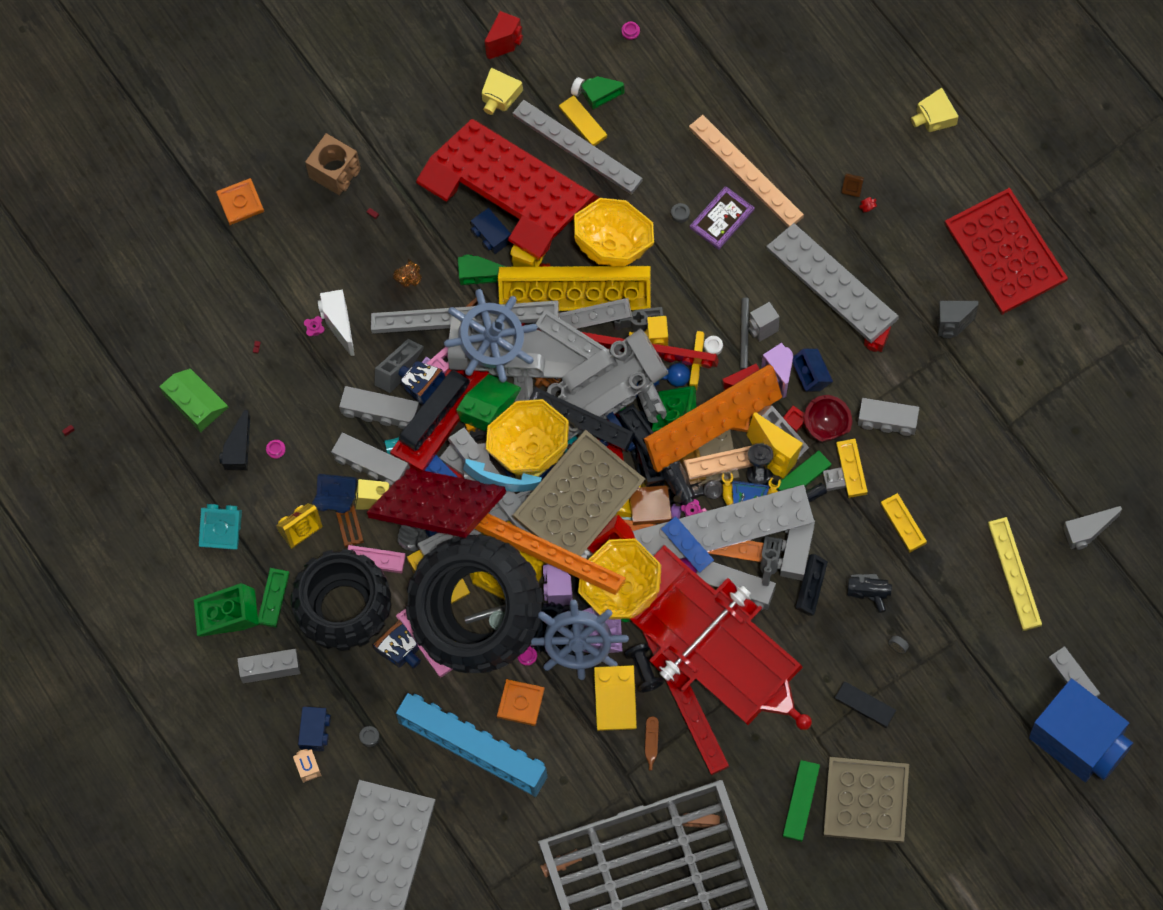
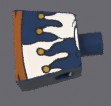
[399,361,446,405]
[373,620,421,668]

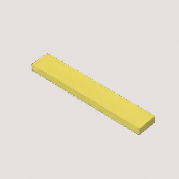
[988,517,1042,631]

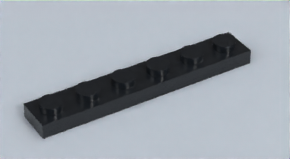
[529,387,635,451]

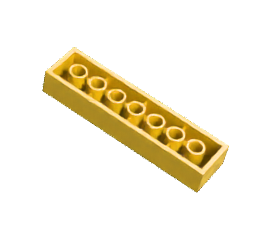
[498,266,651,311]

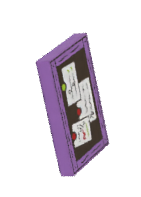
[690,186,754,250]

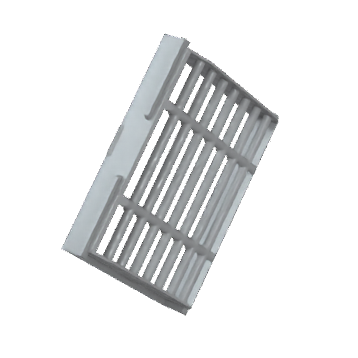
[538,780,768,910]

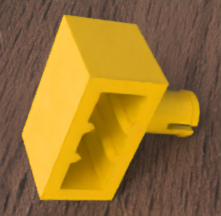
[629,316,668,346]

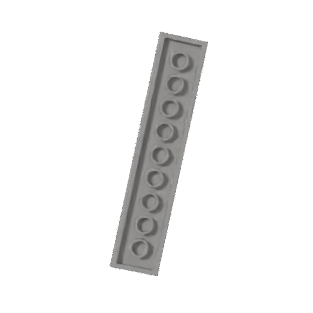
[633,485,814,559]

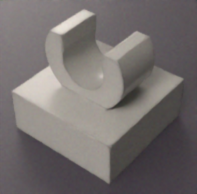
[823,467,846,491]

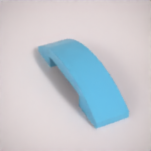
[463,459,542,492]

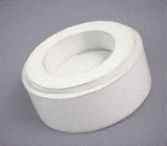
[571,77,585,97]
[704,336,723,355]

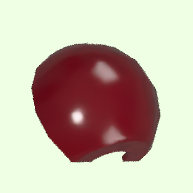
[804,395,853,443]

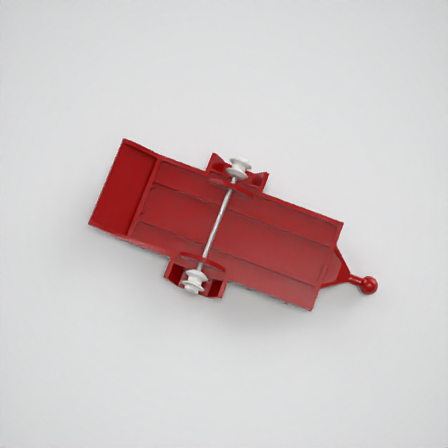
[630,545,812,730]

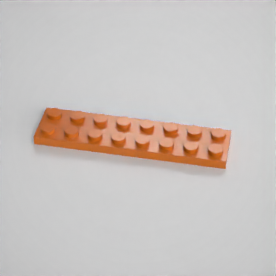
[644,364,782,472]

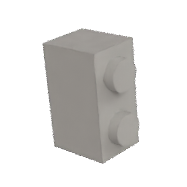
[748,302,779,342]

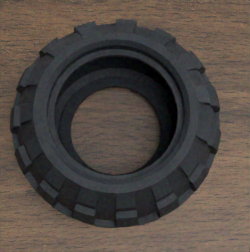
[406,535,543,673]

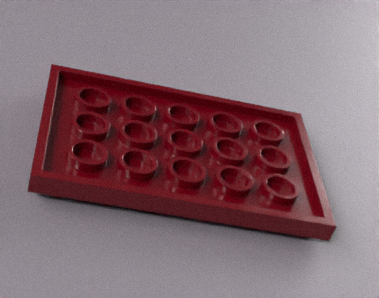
[367,468,506,538]

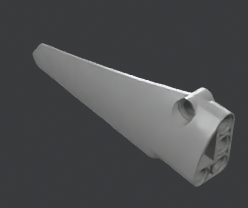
[448,311,643,382]

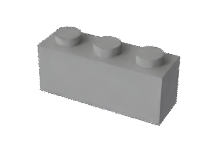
[858,398,919,436]
[778,520,815,581]
[237,649,301,683]

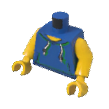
[721,472,781,506]

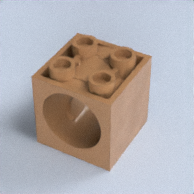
[305,133,360,196]

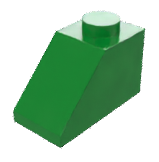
[581,76,625,110]

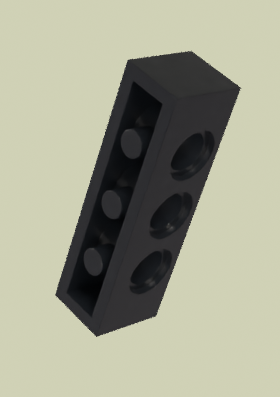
[623,410,665,487]

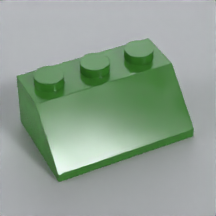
[159,369,229,432]

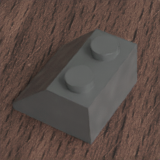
[937,301,978,339]

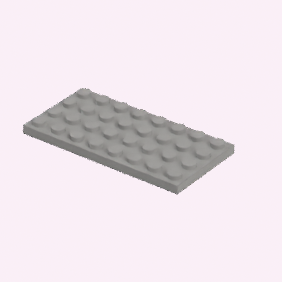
[321,780,436,910]

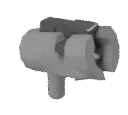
[638,381,667,423]

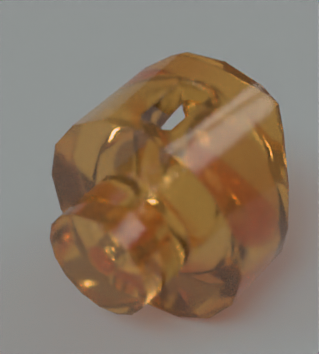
[393,259,422,287]

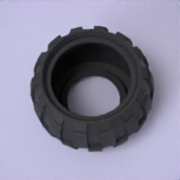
[291,549,392,651]

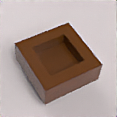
[841,173,864,197]

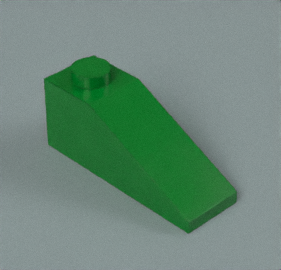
[458,254,506,285]

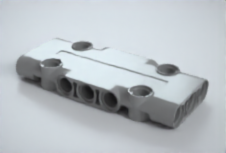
[547,328,669,440]

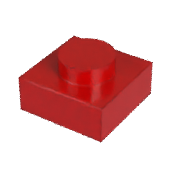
[783,406,804,433]

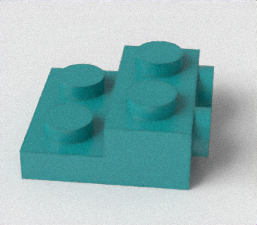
[199,504,242,549]

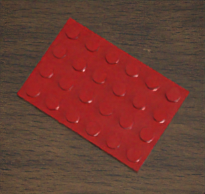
[944,188,1068,315]

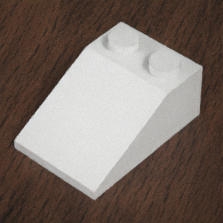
[318,289,355,356]

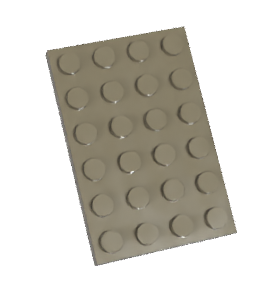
[512,430,645,556]

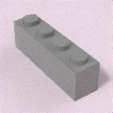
[339,386,420,429]
[331,432,410,487]
[696,562,776,610]

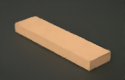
[683,446,753,480]

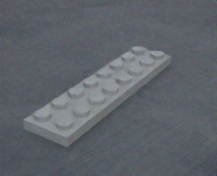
[767,223,899,343]

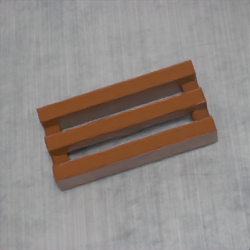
[336,506,364,548]

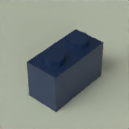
[471,208,511,255]
[792,349,833,391]
[298,707,331,751]

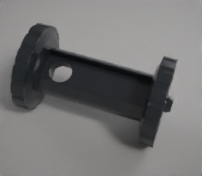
[747,443,773,485]
[625,644,664,693]

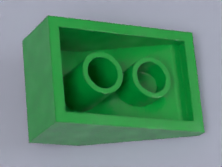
[456,374,521,432]
[652,386,696,432]
[194,583,259,637]

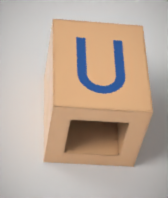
[293,749,322,783]

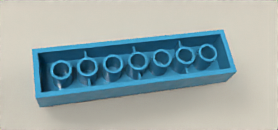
[396,693,547,797]

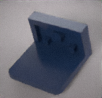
[312,474,357,513]

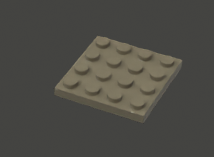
[824,757,909,843]

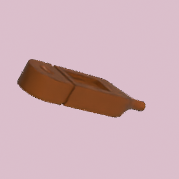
[645,717,659,771]

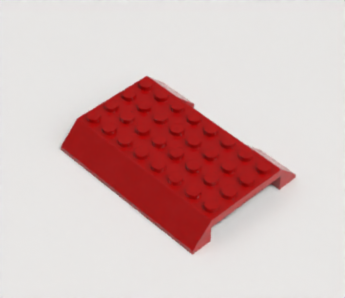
[416,119,600,260]

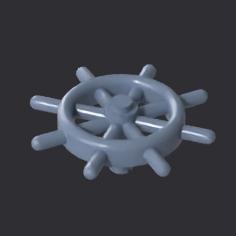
[444,289,538,382]
[530,600,629,680]

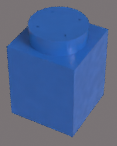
[1029,678,1133,783]

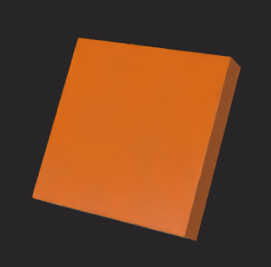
[216,178,264,225]
[497,679,545,726]

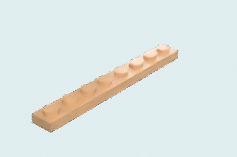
[689,115,804,227]

